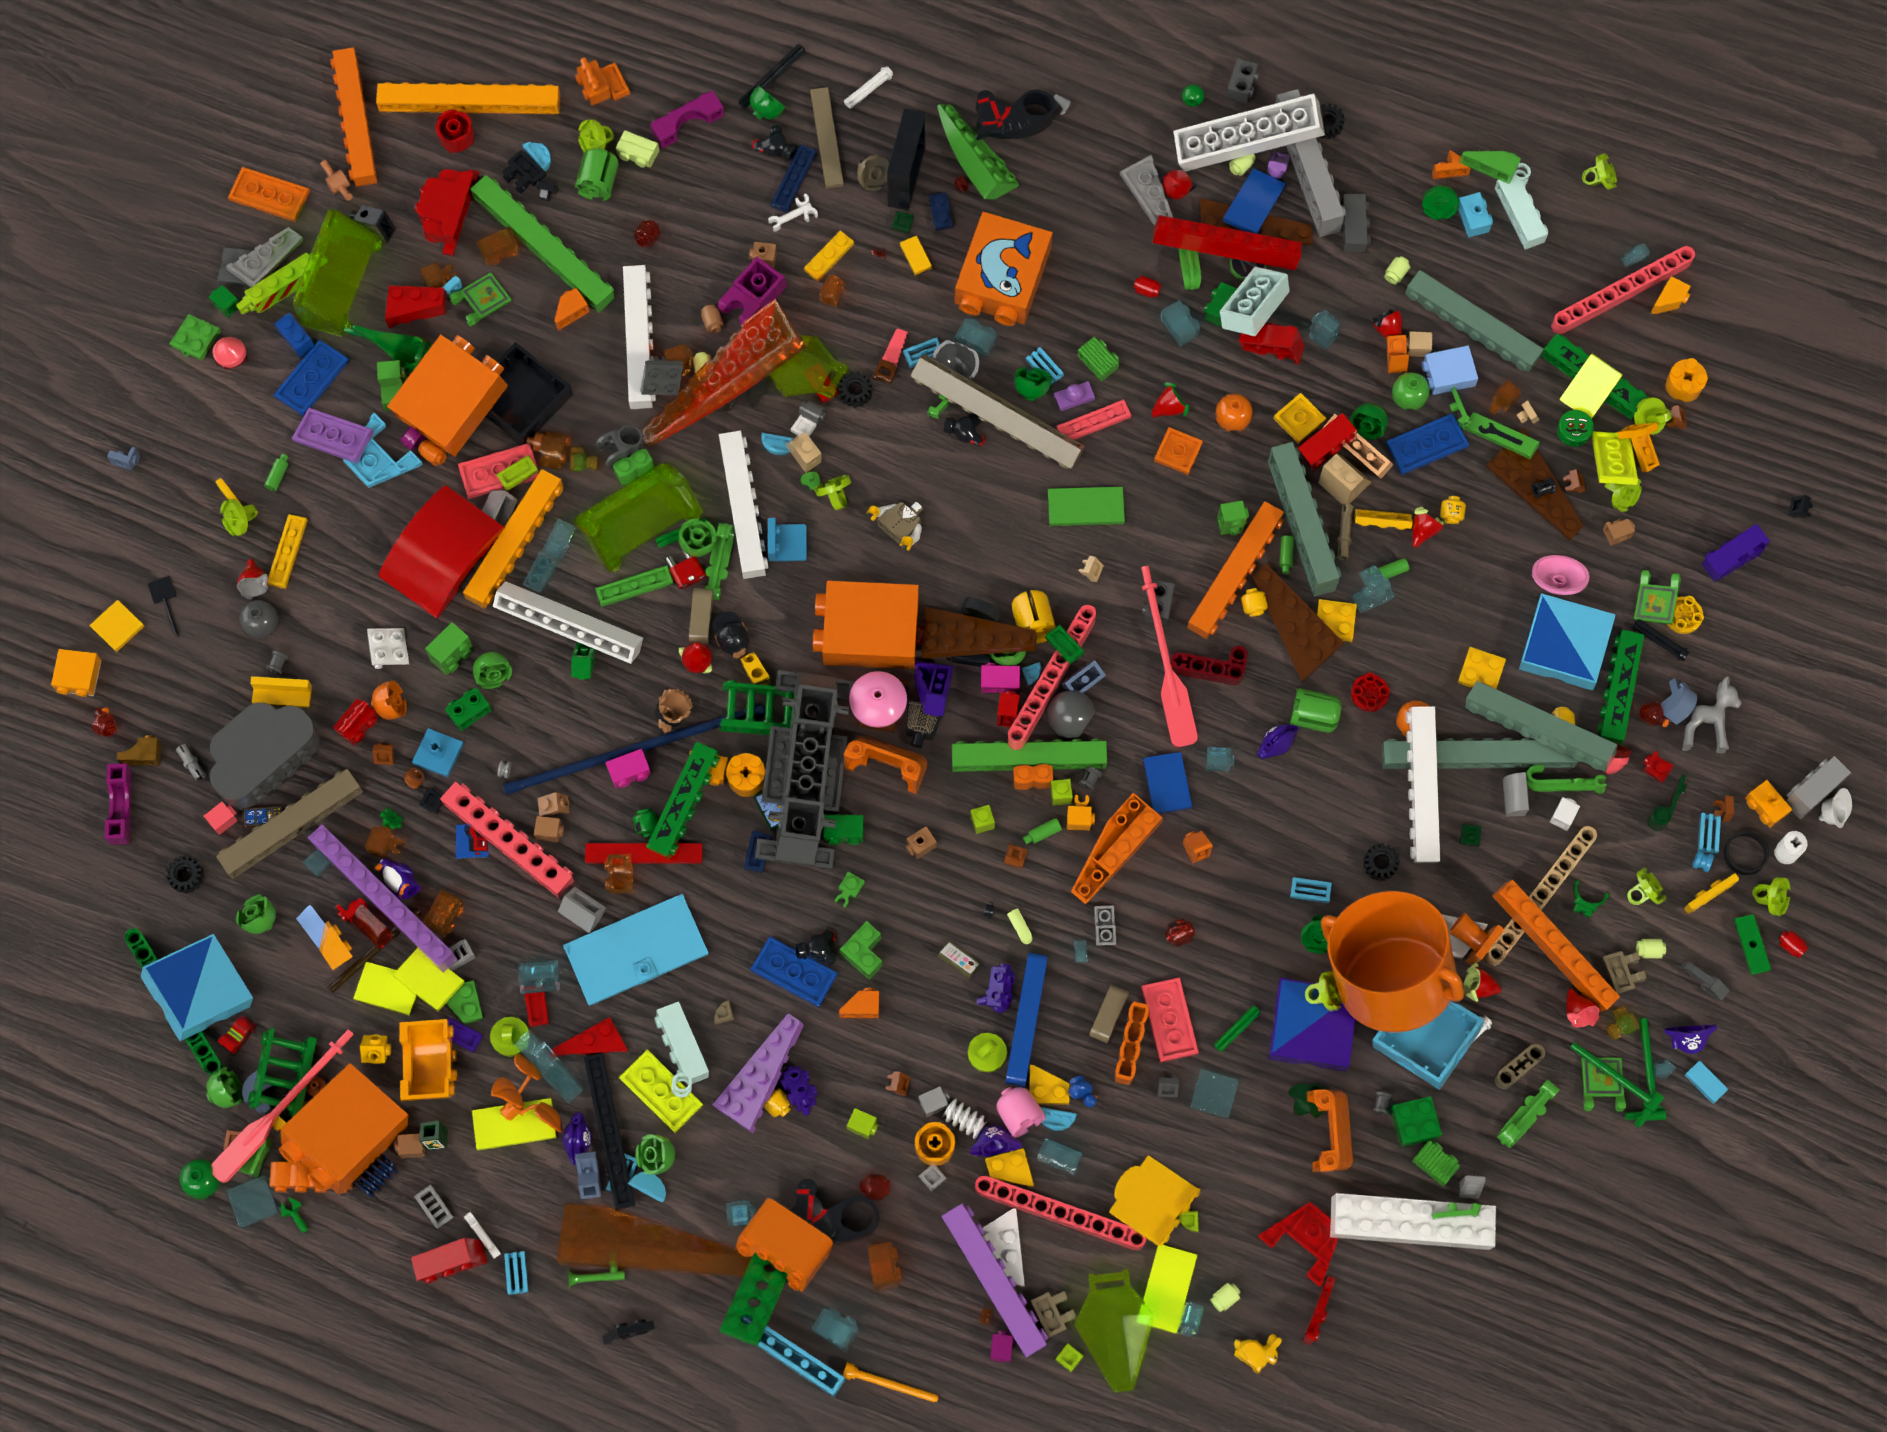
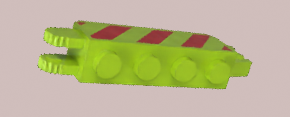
[236,249,329,315]

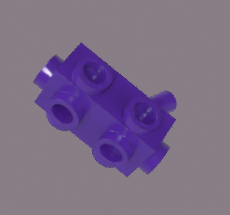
[977,964,1015,1013]
[780,1066,818,1115]

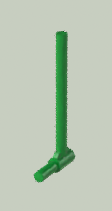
[1624,1018,1666,1121]
[1570,1042,1664,1128]

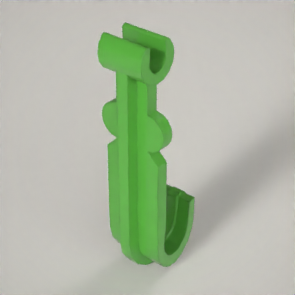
[1177,248,1201,290]
[705,522,735,601]
[1526,765,1607,794]
[1496,1080,1560,1148]

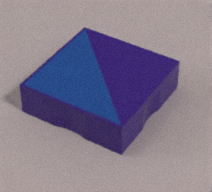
[1268,978,1355,1072]

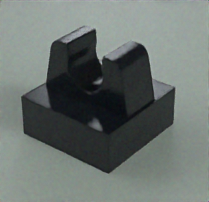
[536,181,558,202]
[1788,495,1813,518]

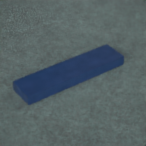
[770,144,817,213]

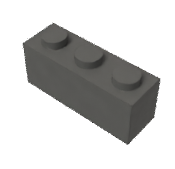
[1341,194,1370,252]

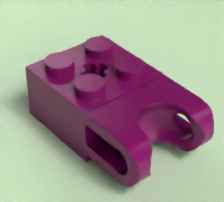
[718,256,787,327]

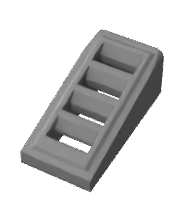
[448,939,476,971]
[1459,1175,1485,1199]
[414,1184,453,1229]

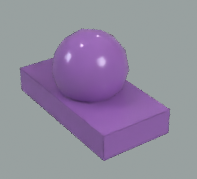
[1268,151,1290,178]
[1054,381,1095,412]

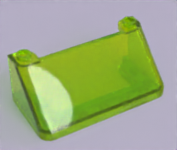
[293,208,382,337]
[573,463,704,572]

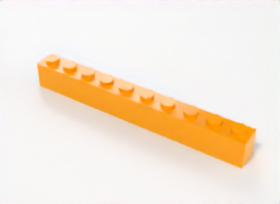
[376,82,560,114]

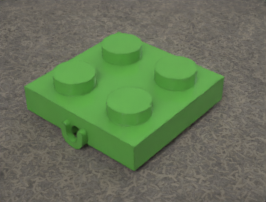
[170,314,221,361]

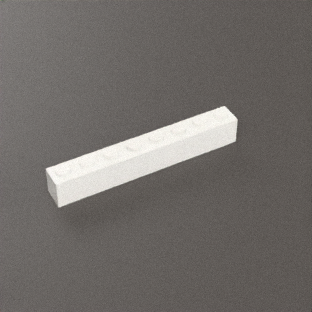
[623,265,656,409]
[719,431,768,579]
[493,581,643,664]
[1406,707,1440,863]

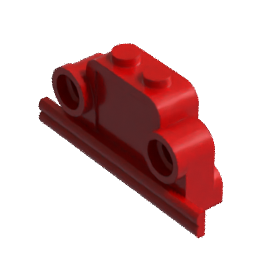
[415,169,479,256]

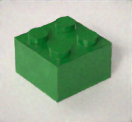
[1390,1096,1442,1148]

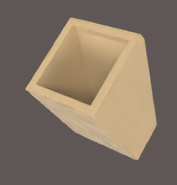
[1318,454,1371,507]

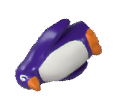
[374,858,422,901]

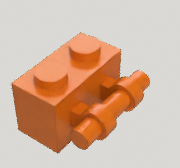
[575,58,611,106]

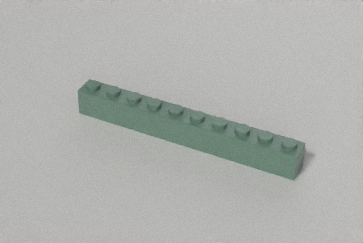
[1381,738,1578,769]

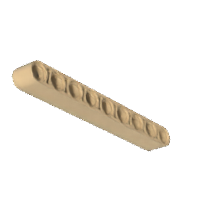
[1485,826,1597,966]

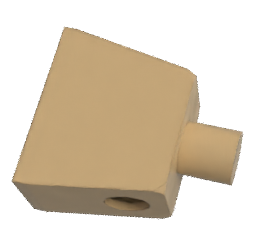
[785,432,821,473]

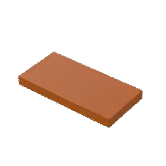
[228,167,310,222]

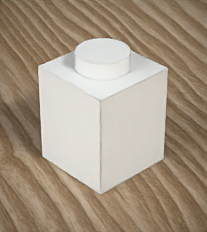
[1550,797,1580,831]

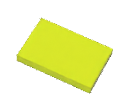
[1559,353,1623,419]
[393,948,464,1012]
[353,962,417,1016]

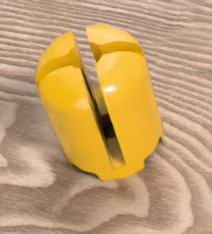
[1012,590,1056,644]

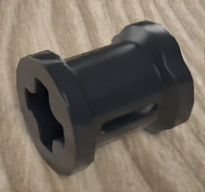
[1531,477,1556,499]

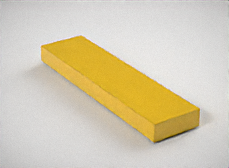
[268,514,308,589]

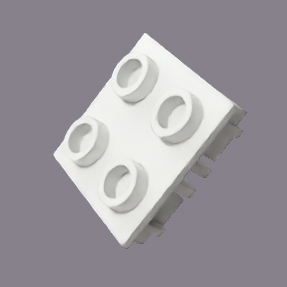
[367,628,409,669]

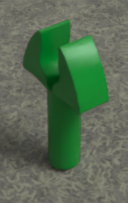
[281,1198,309,1233]

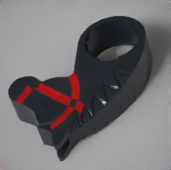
[975,90,1056,140]
[790,1179,880,1244]

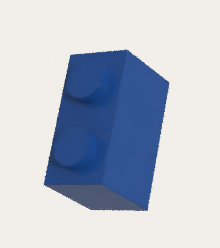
[274,313,314,359]

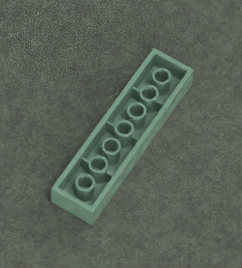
[1268,442,1341,597]

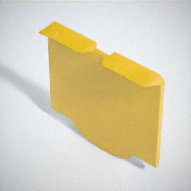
[1109,1155,1201,1246]

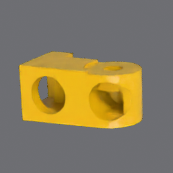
[740,652,771,685]

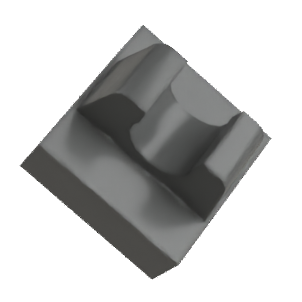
[1053,94,1075,115]
[1158,1074,1179,1097]

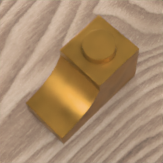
[117,735,162,766]

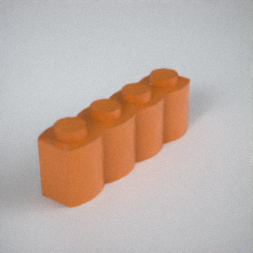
[1114,1002,1149,1085]
[269,1162,353,1193]

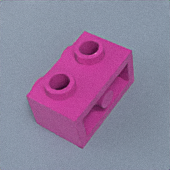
[981,663,1020,694]
[605,749,651,788]

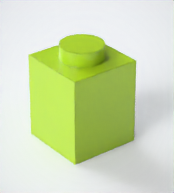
[1050,779,1073,806]
[970,805,995,834]
[847,1108,879,1139]

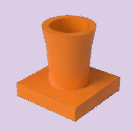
[1449,912,1505,965]

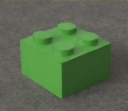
[425,622,473,675]

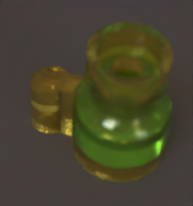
[570,447,597,472]
[1606,1006,1640,1041]

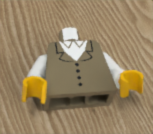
[866,502,923,551]

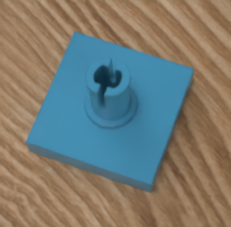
[412,728,464,778]

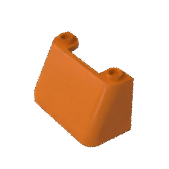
[843,735,927,795]
[1306,1090,1353,1172]

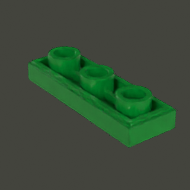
[1734,914,1771,976]

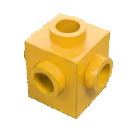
[360,1034,391,1064]

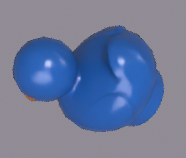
[1069,1076,1098,1107]

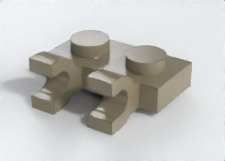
[1602,951,1647,994]
[1031,1291,1077,1338]

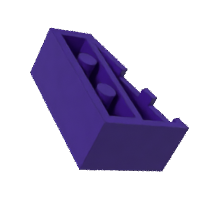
[1702,523,1770,582]
[914,661,953,716]

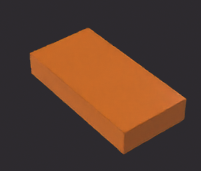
[600,63,630,101]

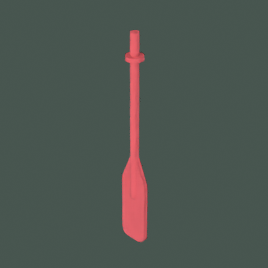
[1141,566,1198,747]
[211,1029,354,1183]

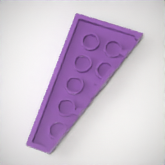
[712,1014,804,1134]

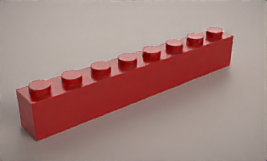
[1153,215,1302,270]

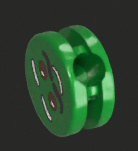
[1557,410,1594,447]

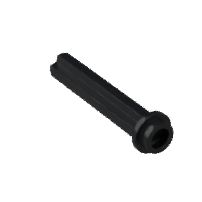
[1633,619,1690,661]

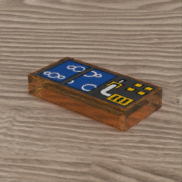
[243,806,283,829]

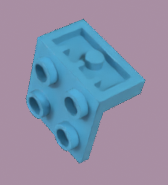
[768,518,807,561]

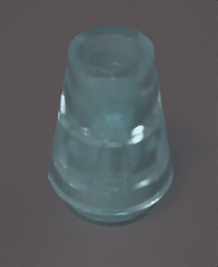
[1621,243,1650,267]

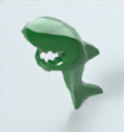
[344,325,433,375]

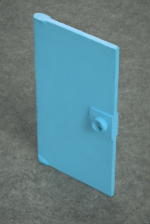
[563,894,709,1006]

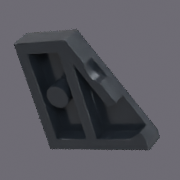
[602,1319,655,1345]

